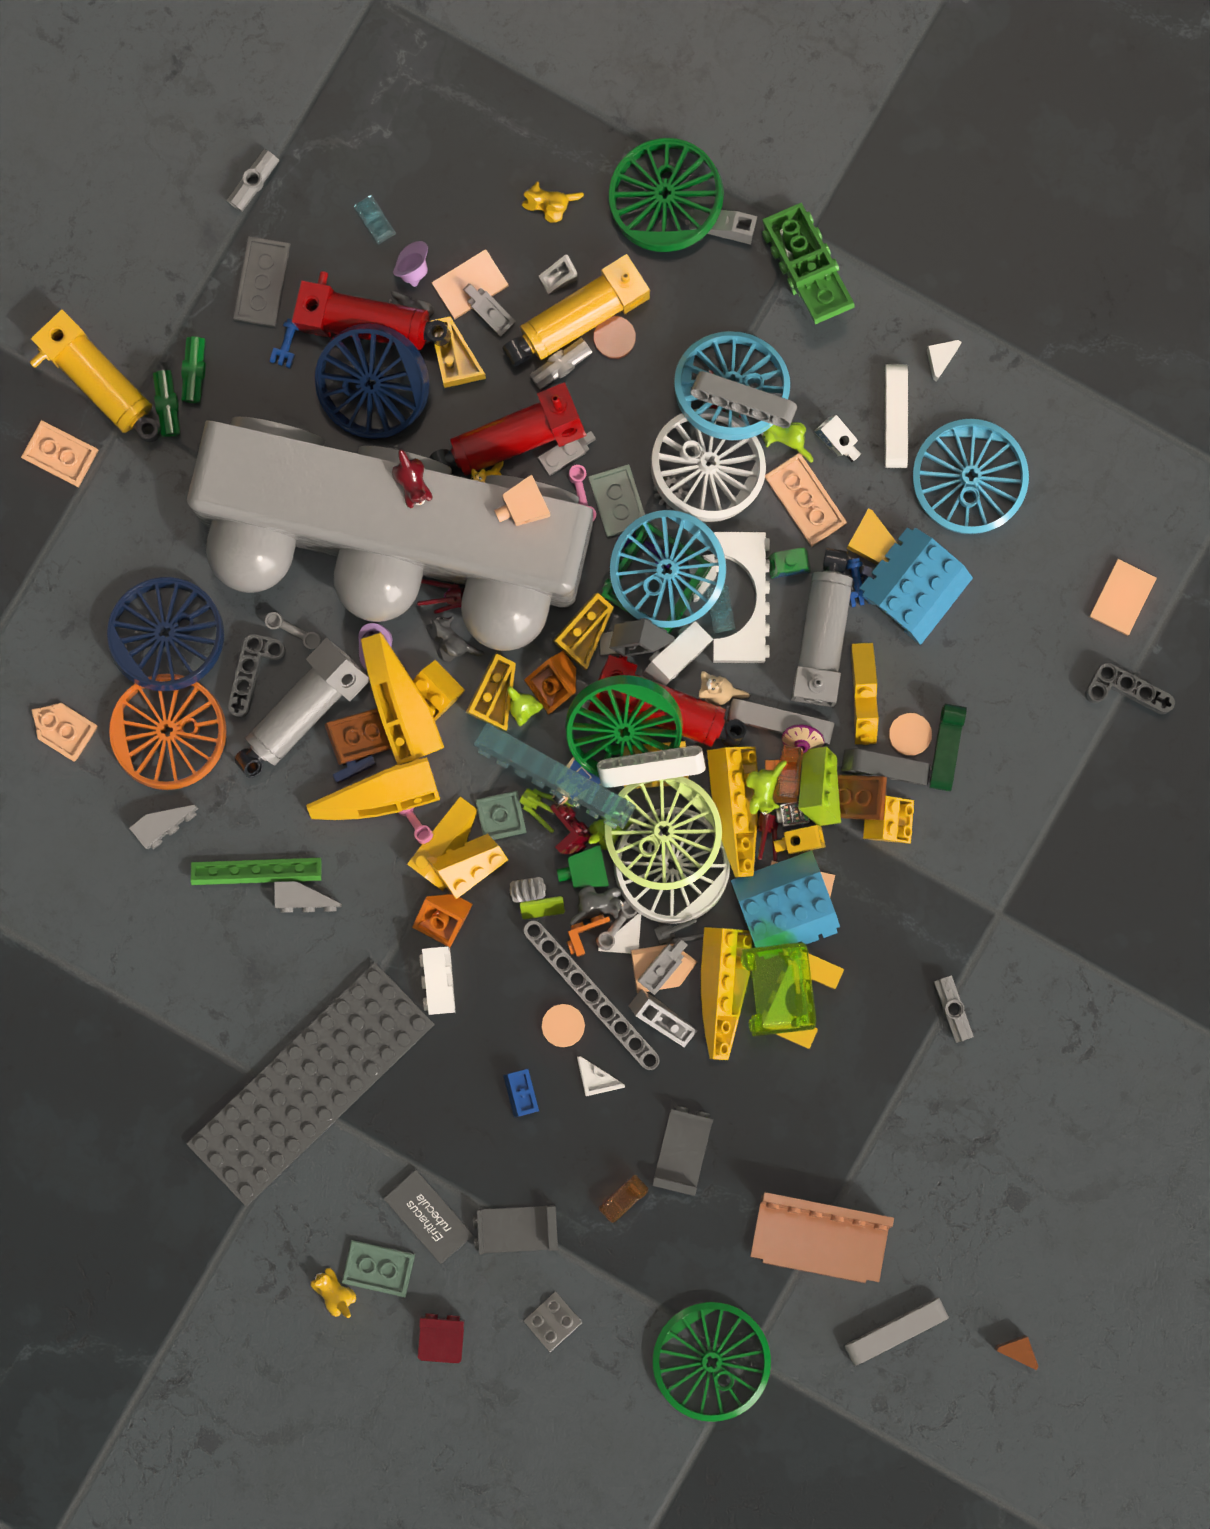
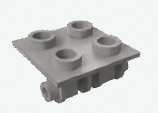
[524,1291,582,1352]

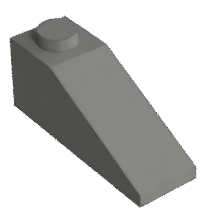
[629,989,697,1048]

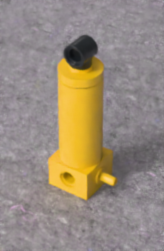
[502,254,650,367]
[30,309,161,443]

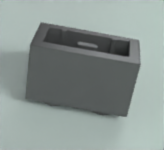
[609,618,675,657]

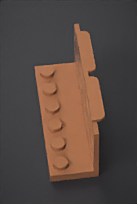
[750,1192,894,1283]

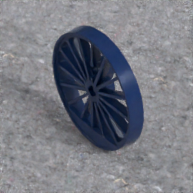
[315,324,429,439]
[107,577,224,691]

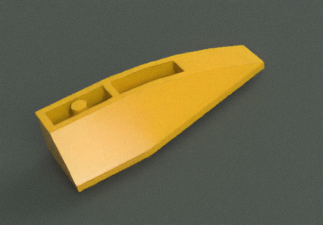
[361,632,444,765]
[707,747,758,877]
[306,757,440,820]
[701,927,752,1060]

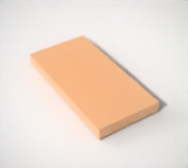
[765,453,847,547]

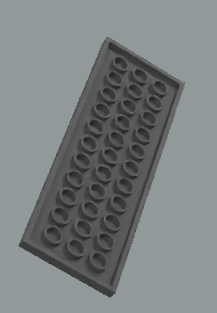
[187,962,435,1207]

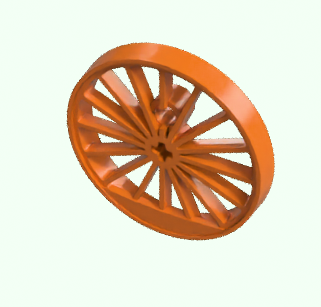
[109,674,226,790]

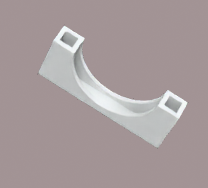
[713,532,770,663]

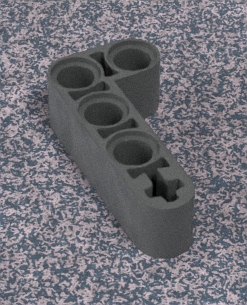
[228,634,286,718]
[1085,663,1175,714]
[841,749,931,786]

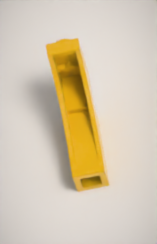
[851,643,879,745]

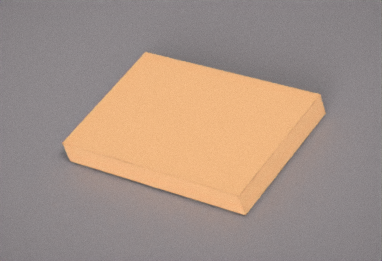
[432,249,509,320]
[21,420,99,488]
[1089,559,1157,636]

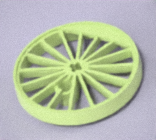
[605,776,722,890]

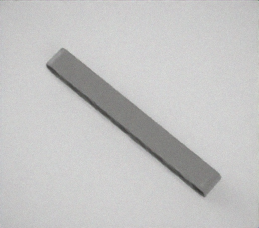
[524,921,660,1070]

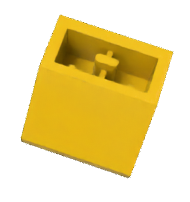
[413,660,465,721]
[863,796,914,843]

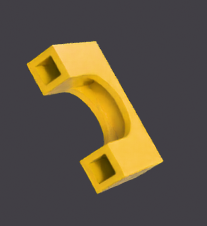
[759,948,844,1049]

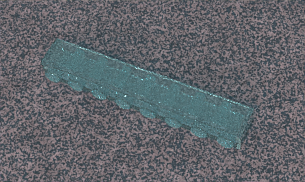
[474,723,636,829]

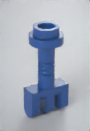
[270,318,299,368]
[846,558,870,607]

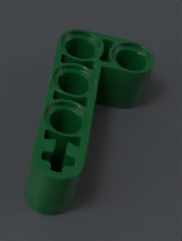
[929,703,967,792]

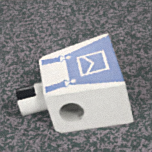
[814,415,861,463]

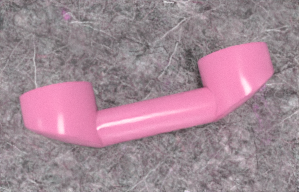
[568,465,596,521]
[398,808,433,844]

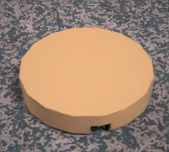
[889,713,932,756]
[542,1004,585,1047]

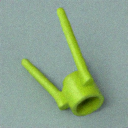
[519,788,575,833]

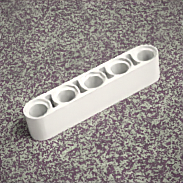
[885,364,908,468]
[597,746,706,788]

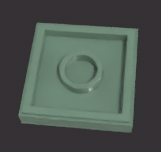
[475,791,527,840]

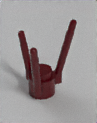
[417,579,464,614]
[757,813,778,861]

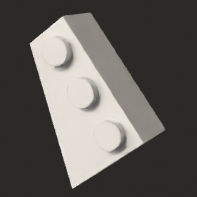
[642,621,713,686]
[420,947,456,1015]

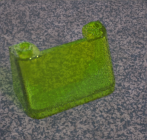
[741,943,816,1036]

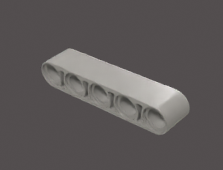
[690,371,797,428]
[727,699,835,745]
[844,1298,949,1366]

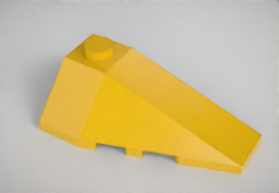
[407,797,477,891]

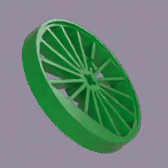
[609,138,724,252]
[565,675,683,777]
[653,1302,771,1422]

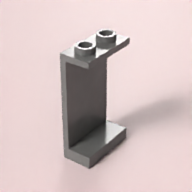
[652,1106,714,1196]
[473,1205,558,1255]

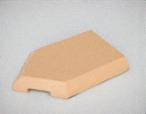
[32,703,98,762]
[631,944,697,993]

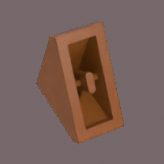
[995,1335,1038,1370]

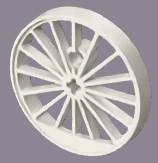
[651,409,766,522]
[614,807,730,924]

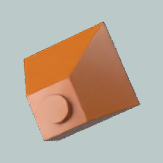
[524,650,576,714]
[412,894,473,947]

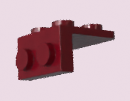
[550,804,591,855]
[418,1313,465,1363]

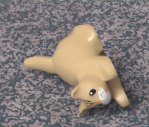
[699,671,750,705]

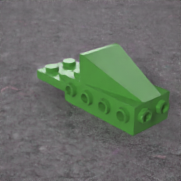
[762,202,855,324]

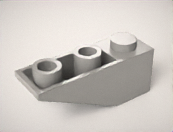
[689,208,757,245]
[129,805,198,849]
[274,881,342,913]

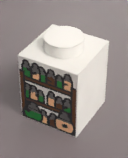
[776,802,809,827]

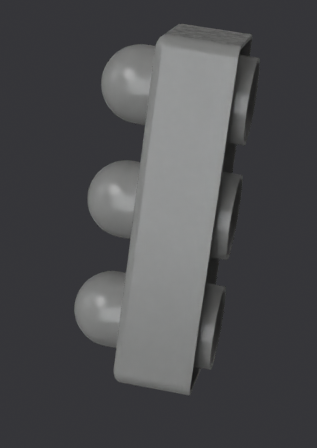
[187,417,593,651]

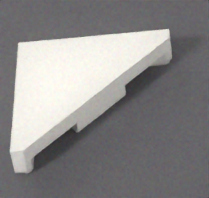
[598,914,641,954]
[577,1056,625,1096]

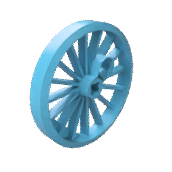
[674,331,790,440]
[913,419,1029,534]
[610,510,726,628]

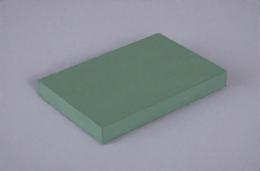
[588,464,645,538]
[342,1240,415,1297]

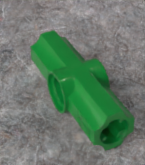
[181,336,206,404]
[153,370,180,437]

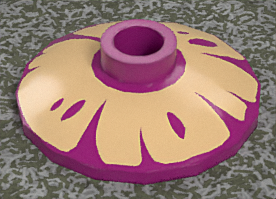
[782,724,825,755]

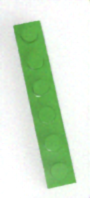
[191,858,322,885]

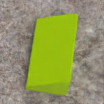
[520,896,565,919]

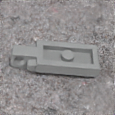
[463,284,516,337]
[538,431,596,476]
[637,938,688,995]

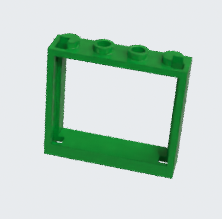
[601,522,713,634]

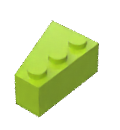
[798,746,841,826]

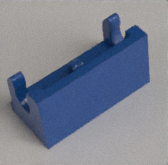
[503,1069,539,1117]

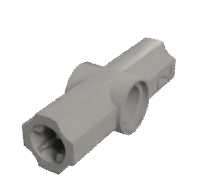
[227,149,279,212]
[530,337,592,391]
[934,975,974,1043]

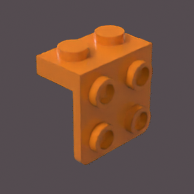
[567,914,610,957]

